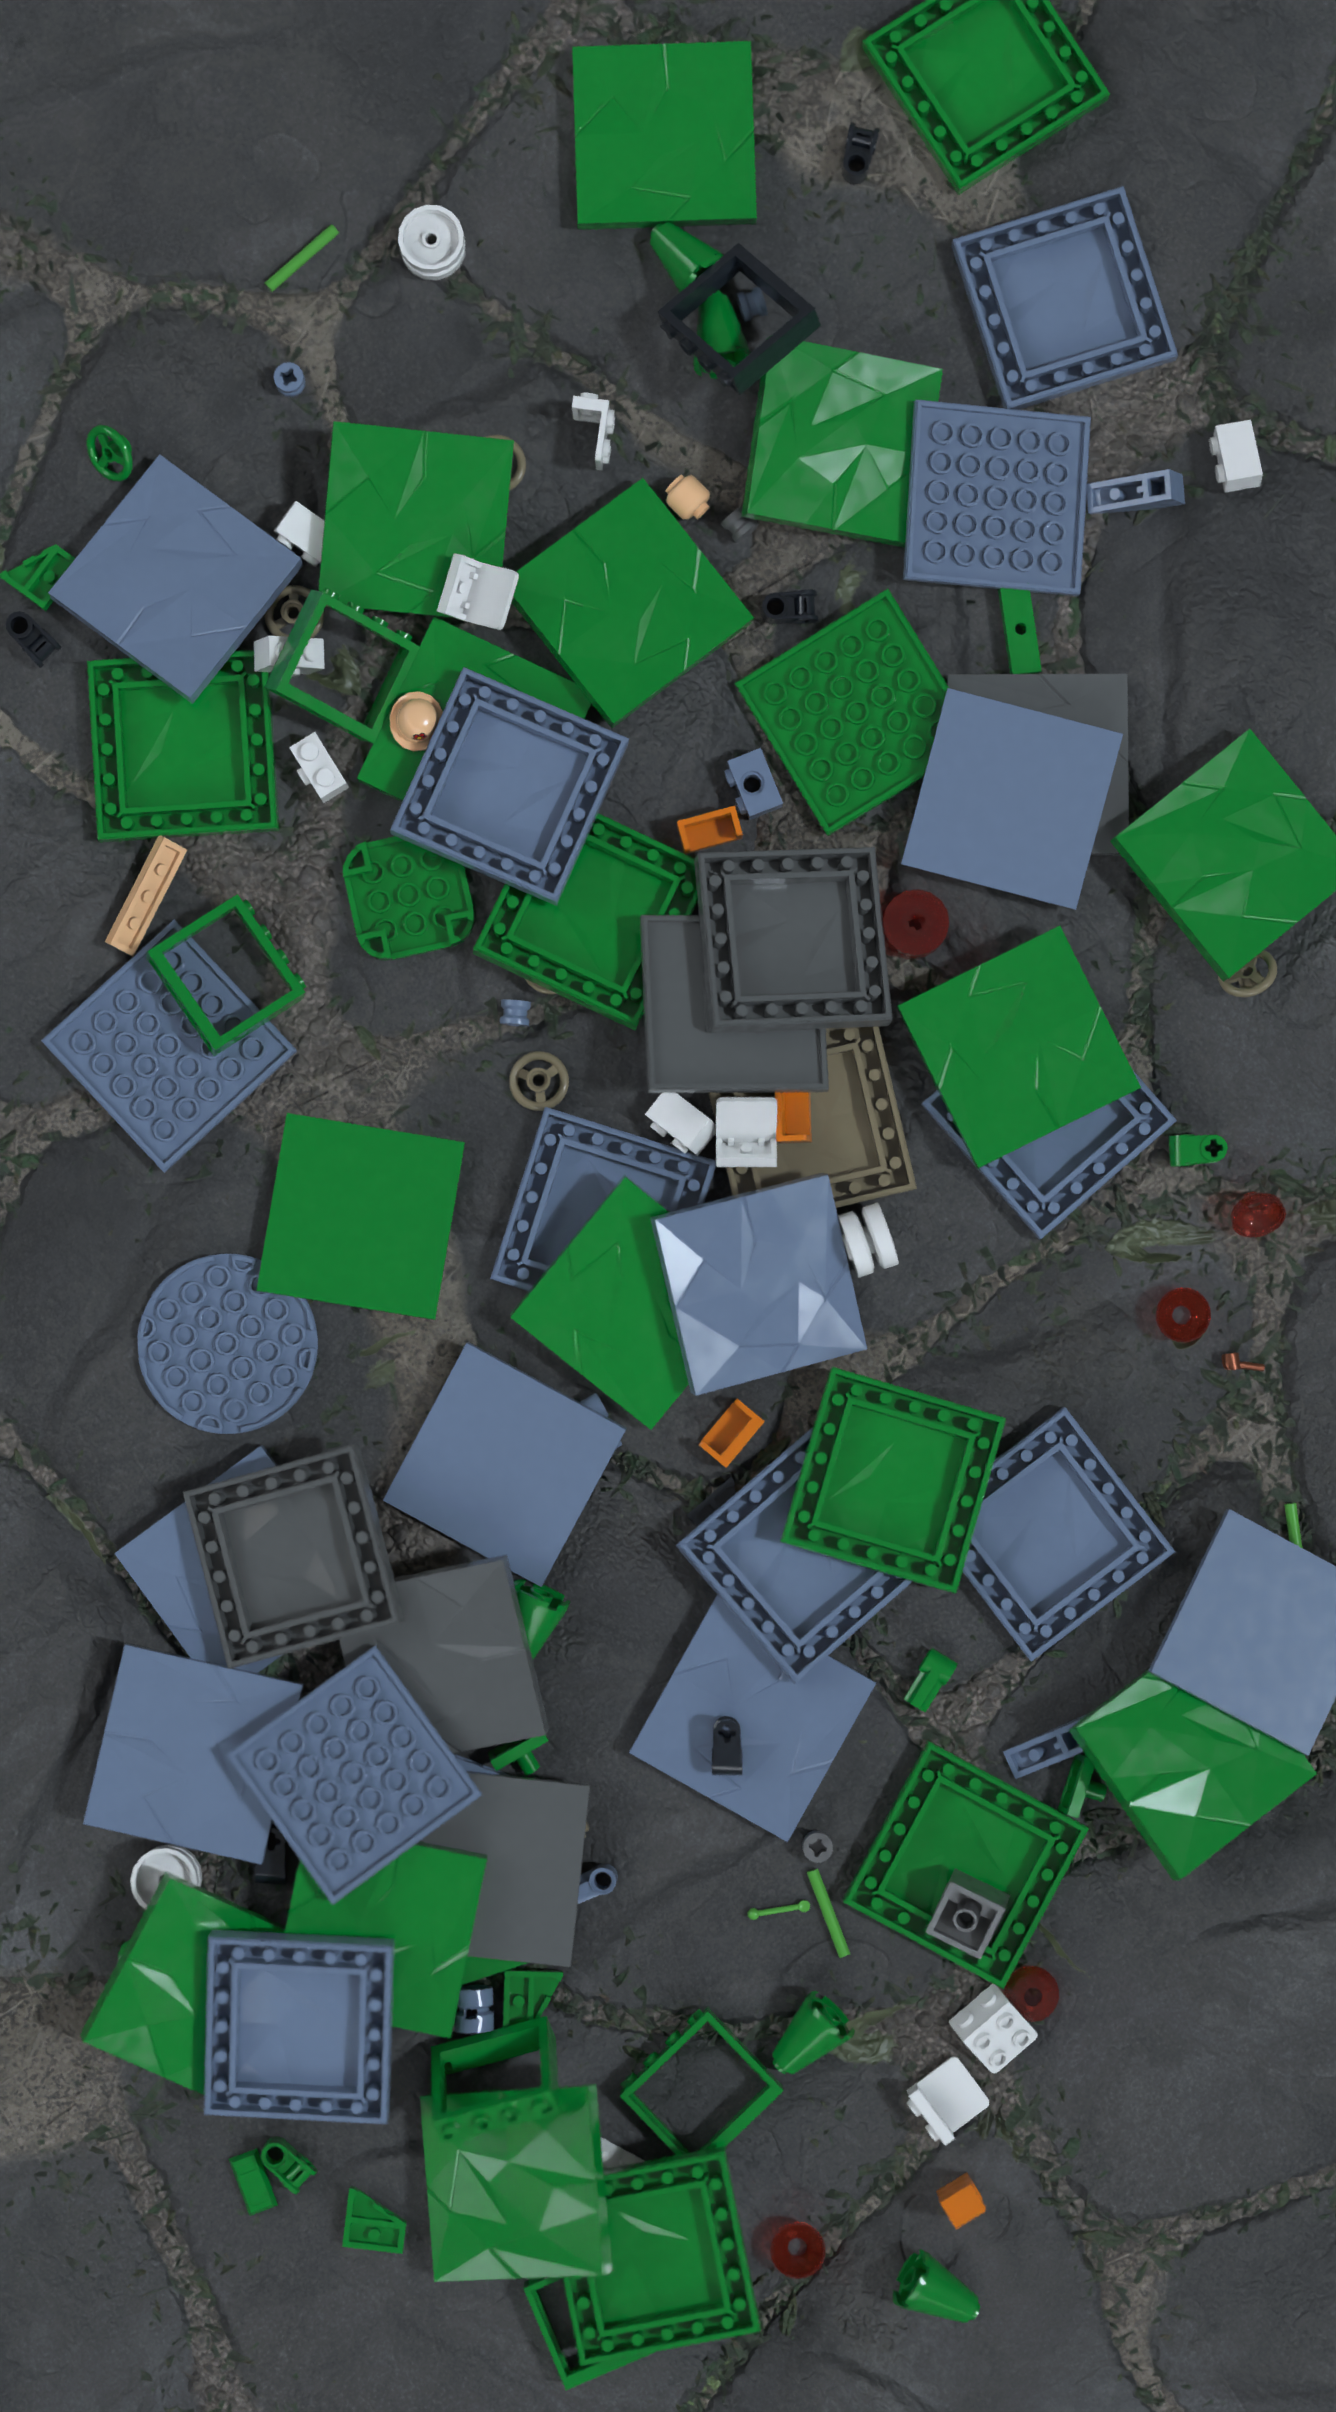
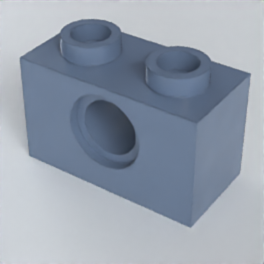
[724,748,783,820]

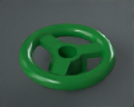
[86,425,133,482]

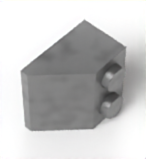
[926,1869,1010,1959]

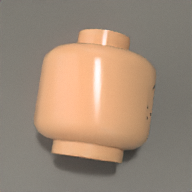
[665,475,710,520]

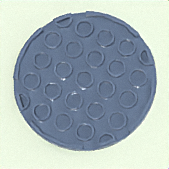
[137,1254,318,1434]

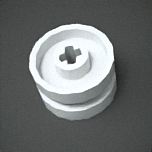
[398,205,466,280]
[838,1202,899,1278]
[131,1844,203,1909]

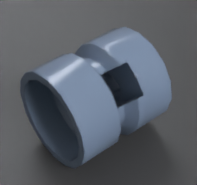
[455,1985,494,2033]

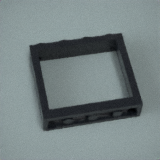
[658,243,821,395]

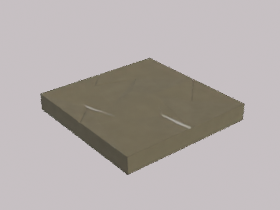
[708,1026,917,1208]

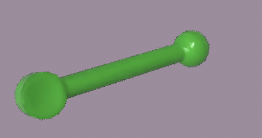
[747,1900,810,1920]

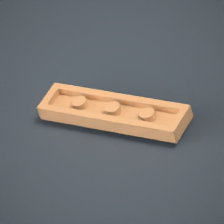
[105,836,187,956]

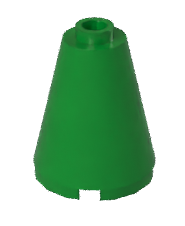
[650,222,725,293]
[693,291,751,379]
[514,1579,570,1660]
[772,1991,855,2074]
[892,2249,980,2323]

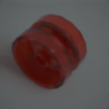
[882,889,949,959]

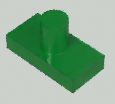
[488,1734,549,1775]
[1057,1753,1107,1818]

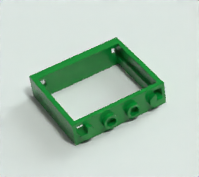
[264,588,420,744]
[146,894,306,1056]
[620,2007,784,2155]
[431,2016,560,2144]
[523,2277,655,2390]

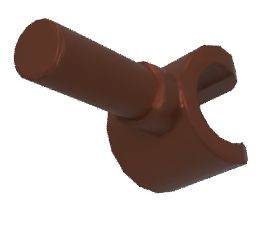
[1222,1353,1265,1372]

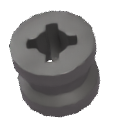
[721,506,759,543]
[802,1830,833,1863]

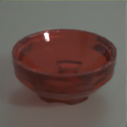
[1231,1191,1286,1238]
[1156,1288,1211,1342]
[1004,1966,1059,2022]
[770,2222,826,2279]

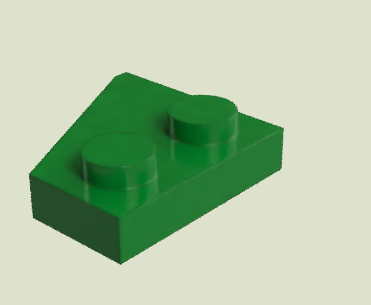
[0,544,76,611]
[502,1969,563,2028]
[342,2186,407,2254]

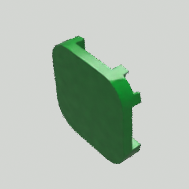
[343,836,475,961]

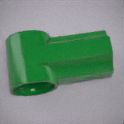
[903,1647,958,1713]

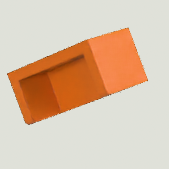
[677,806,743,854]
[775,1092,812,1144]
[698,1398,765,1468]
[936,2172,986,2229]

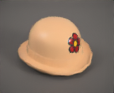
[389,691,443,752]

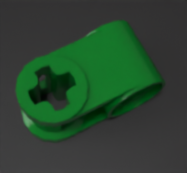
[1168,1135,1228,1167]
[261,2136,318,2194]

